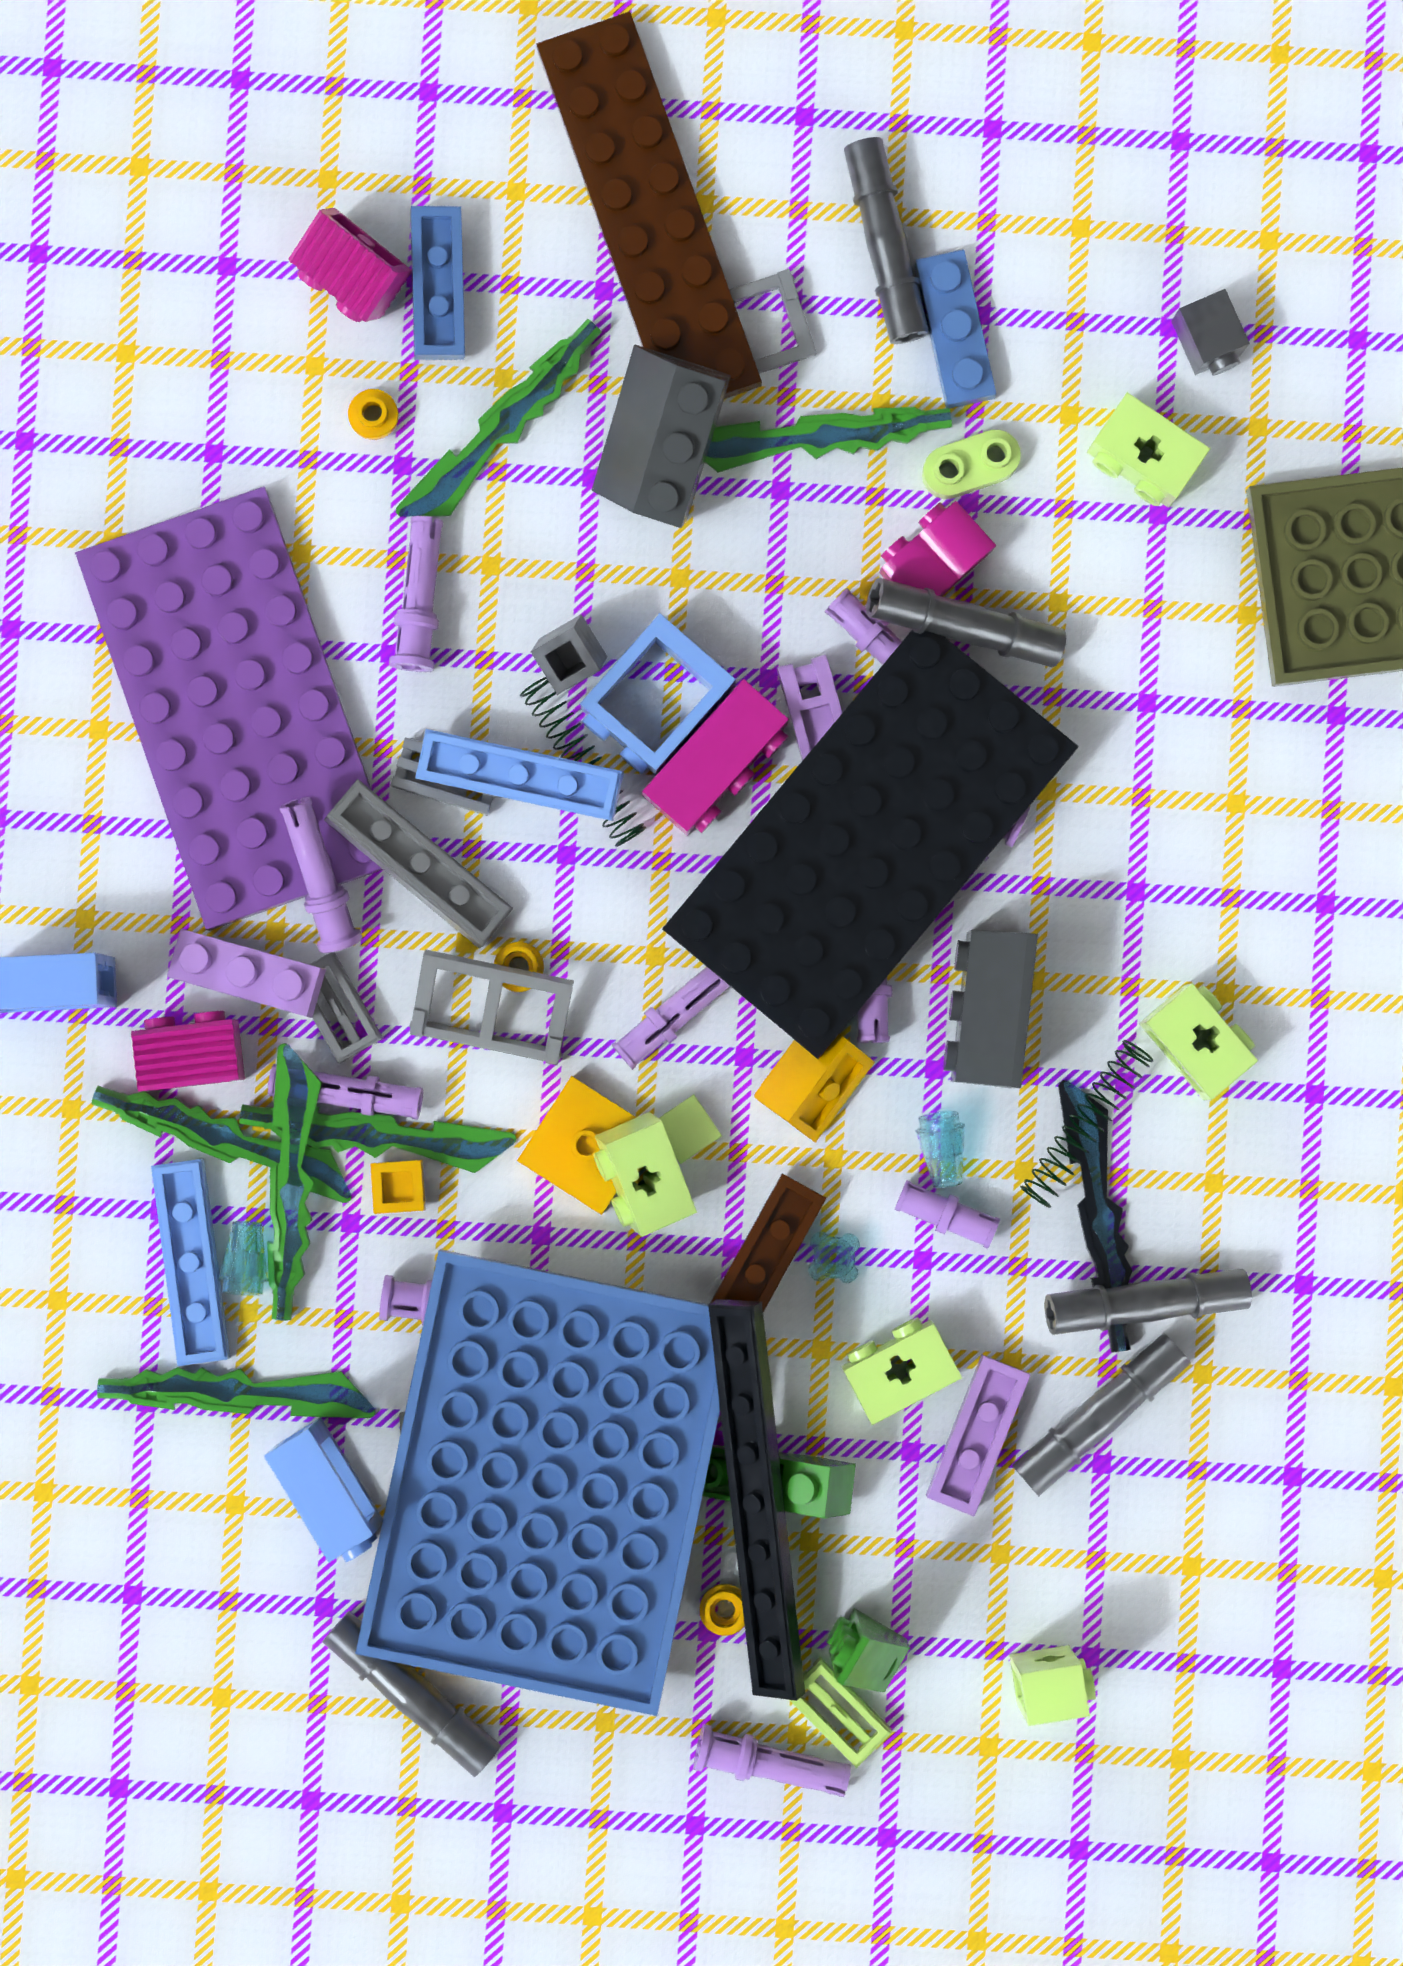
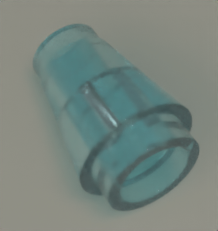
[915,1111,965,1188]
[218,1221,269,1296]

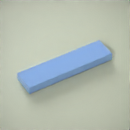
[415,729,624,821]
[151,1159,230,1366]

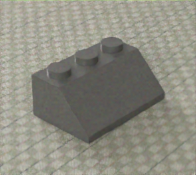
[591,345,731,528]
[943,930,1038,1088]

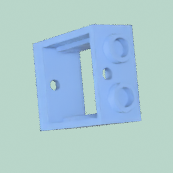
[580,613,736,775]
[0,953,117,1013]
[264,1417,383,1563]

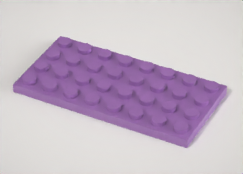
[75,487,383,931]

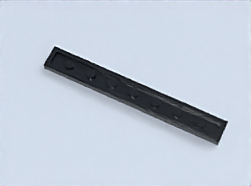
[708,1299,805,1701]

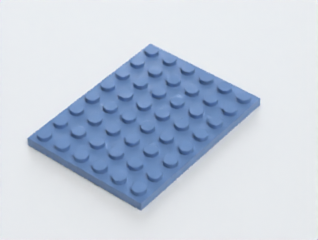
[355,1249,720,1716]

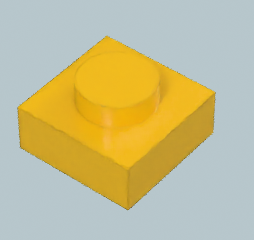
[370,1160,426,1214]

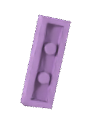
[167,929,326,1018]
[926,1354,1030,1516]

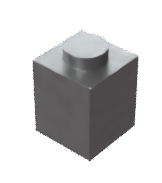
[1171,289,1250,376]
[531,614,607,695]

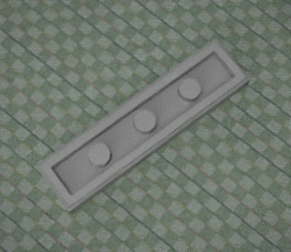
[324,779,513,949]

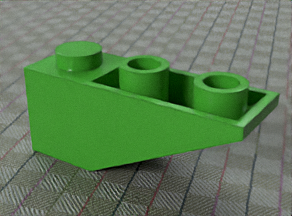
[702,1445,856,1519]
[826,1608,910,1692]

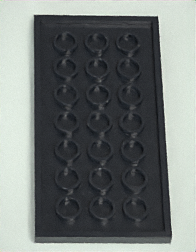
[662,630,1079,1059]

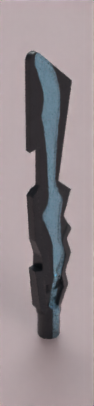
[1058,1080,1133,1352]

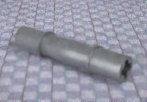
[844,137,929,344]
[866,577,1066,667]
[1044,1269,1252,1335]
[1012,1333,1191,1497]
[322,1611,501,1777]

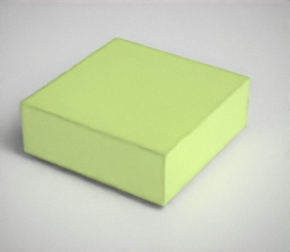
[659,1094,722,1164]

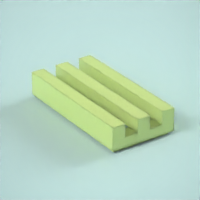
[790,1657,892,1768]

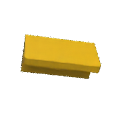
[754,1034,875,1143]

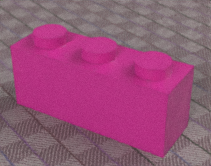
[642,679,789,836]

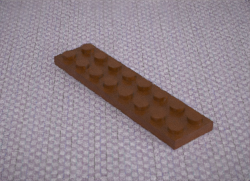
[536,11,762,399]

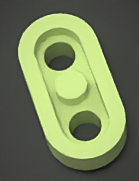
[922,430,1021,499]

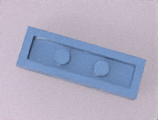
[410,206,465,360]
[914,250,997,408]

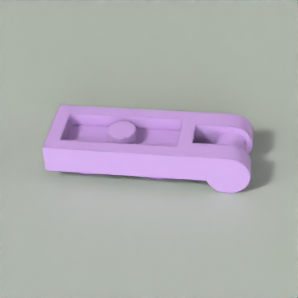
[777,655,842,761]

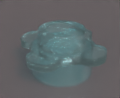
[808,1231,860,1283]

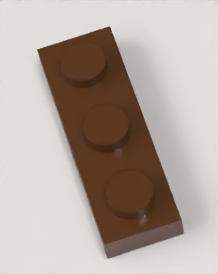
[709,1173,826,1312]

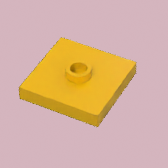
[517,1076,636,1215]

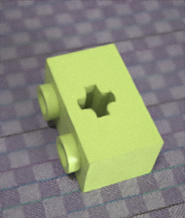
[1087,392,1211,508]
[1139,983,1258,1100]
[593,1112,697,1237]
[841,1317,962,1425]
[1009,1645,1096,1726]

